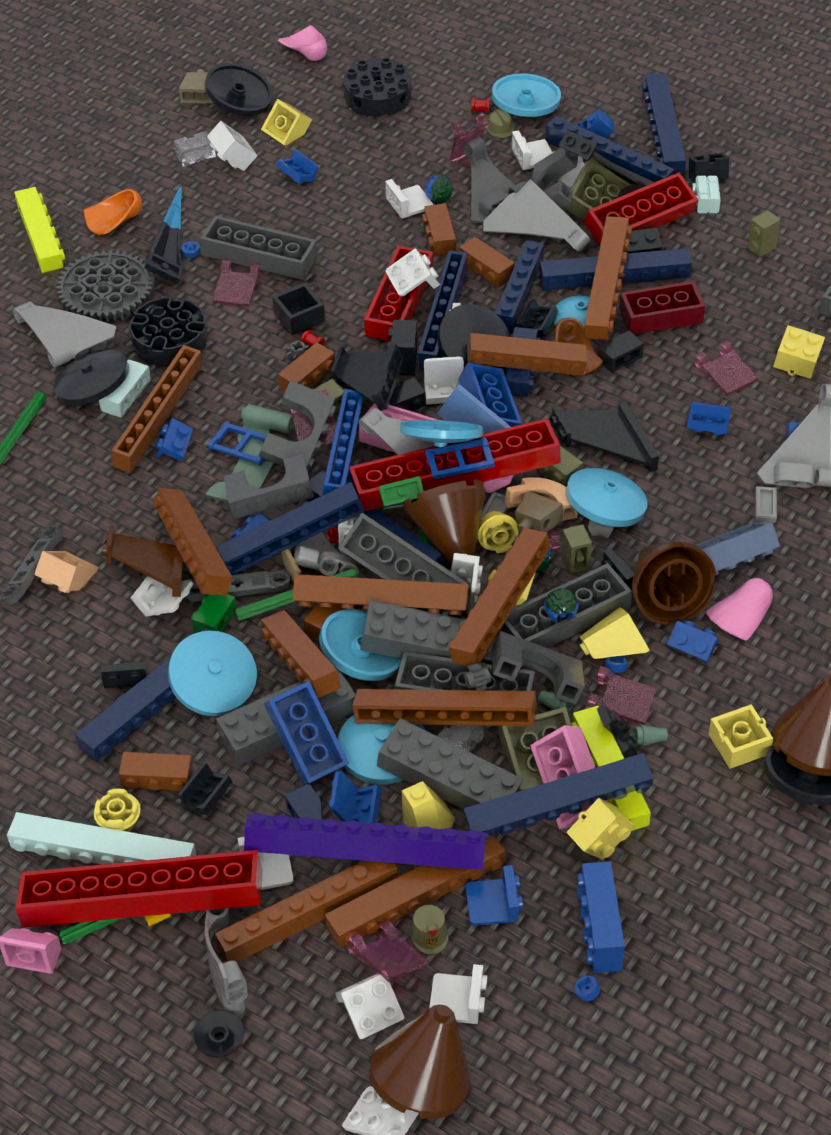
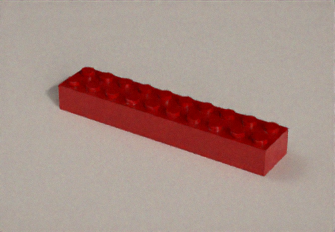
[349,418,561,511]
[15,850,262,928]

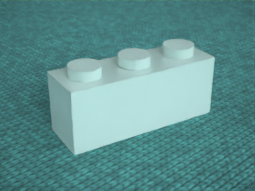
[98,359,151,418]

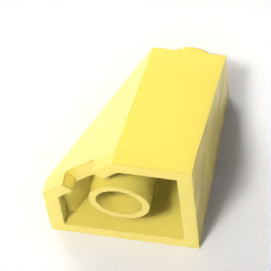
[579,607,650,659]
[402,781,455,829]

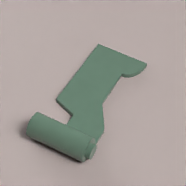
[205,404,295,503]

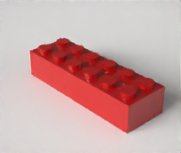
[584,173,698,246]
[364,245,434,341]

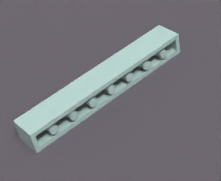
[7,812,197,865]

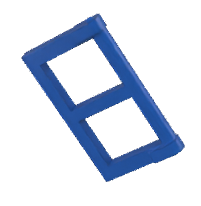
[208,422,267,465]
[425,437,495,479]

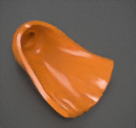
[84,189,142,236]

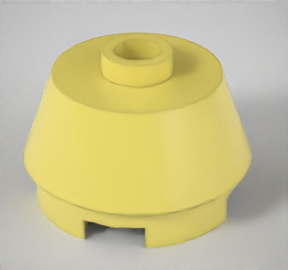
[478,511,519,553]
[94,789,140,832]

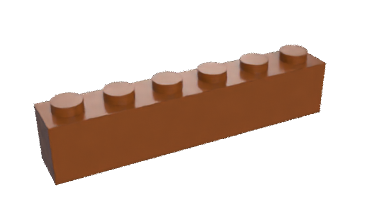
[467,333,587,375]
[261,610,341,698]

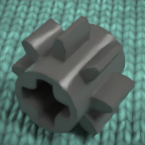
[286,341,309,362]
[464,663,491,691]

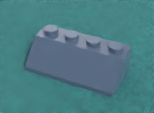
[696,522,780,575]

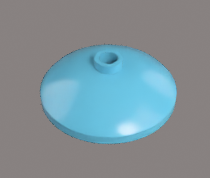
[553,295,590,328]

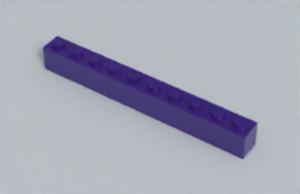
[244,813,486,870]

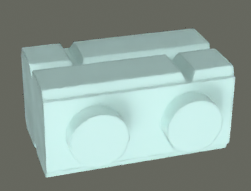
[692,176,721,213]

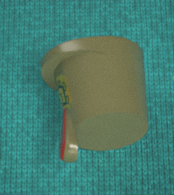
[411,905,448,956]

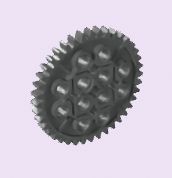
[56,250,155,322]

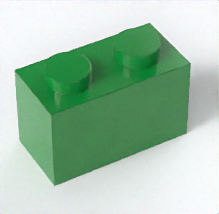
[191,594,237,633]

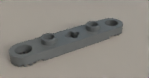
[1,524,63,605]
[186,570,291,602]

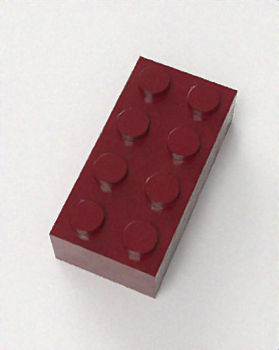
[619,281,705,334]

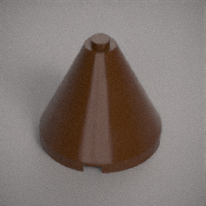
[402,480,486,567]
[632,542,717,625]
[771,674,831,776]
[369,1004,470,1119]

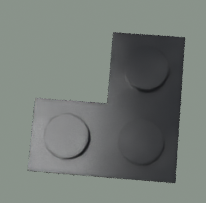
[597,705,638,758]

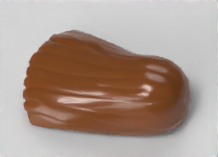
[554,317,603,376]

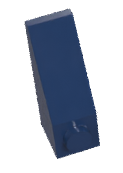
[285,784,323,858]

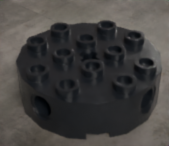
[343,57,412,117]
[129,297,208,366]

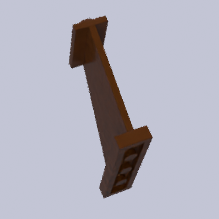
[103,526,184,597]

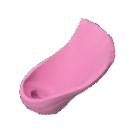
[278,25,328,61]
[706,578,773,640]

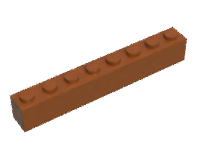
[585,216,632,340]
[112,345,201,473]
[153,488,232,596]
[449,528,550,666]
[293,574,469,616]
[352,689,537,726]
[325,835,505,948]
[215,861,398,962]

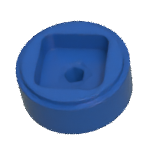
[181,241,200,258]
[605,656,628,673]
[574,975,600,1001]

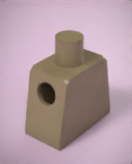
[179,69,213,104]
[515,491,563,534]

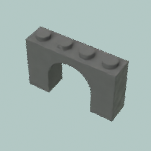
[532,148,578,209]
[259,380,336,470]
[224,454,314,519]
[492,631,585,705]

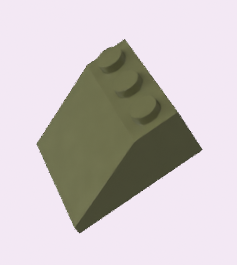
[564,159,631,219]
[497,707,572,791]

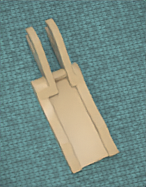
[282,546,301,583]

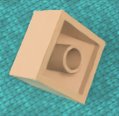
[34,551,98,593]

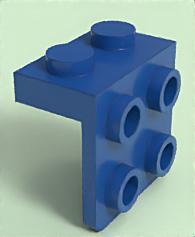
[329,770,382,824]
[465,865,523,926]

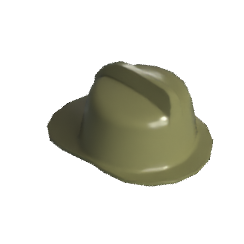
[481,109,515,138]

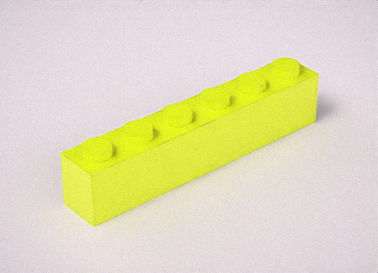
[14,187,65,273]
[571,706,651,831]

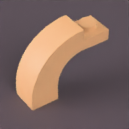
[504,477,578,521]

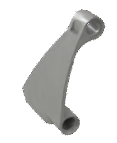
[295,500,367,578]

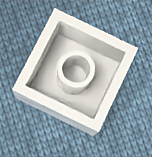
[207,121,258,171]

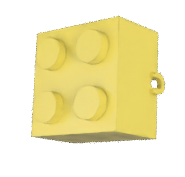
[773,325,825,379]
[709,704,773,769]
[567,798,635,860]

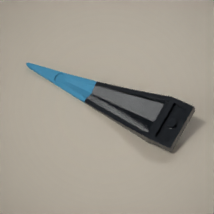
[144,187,184,284]

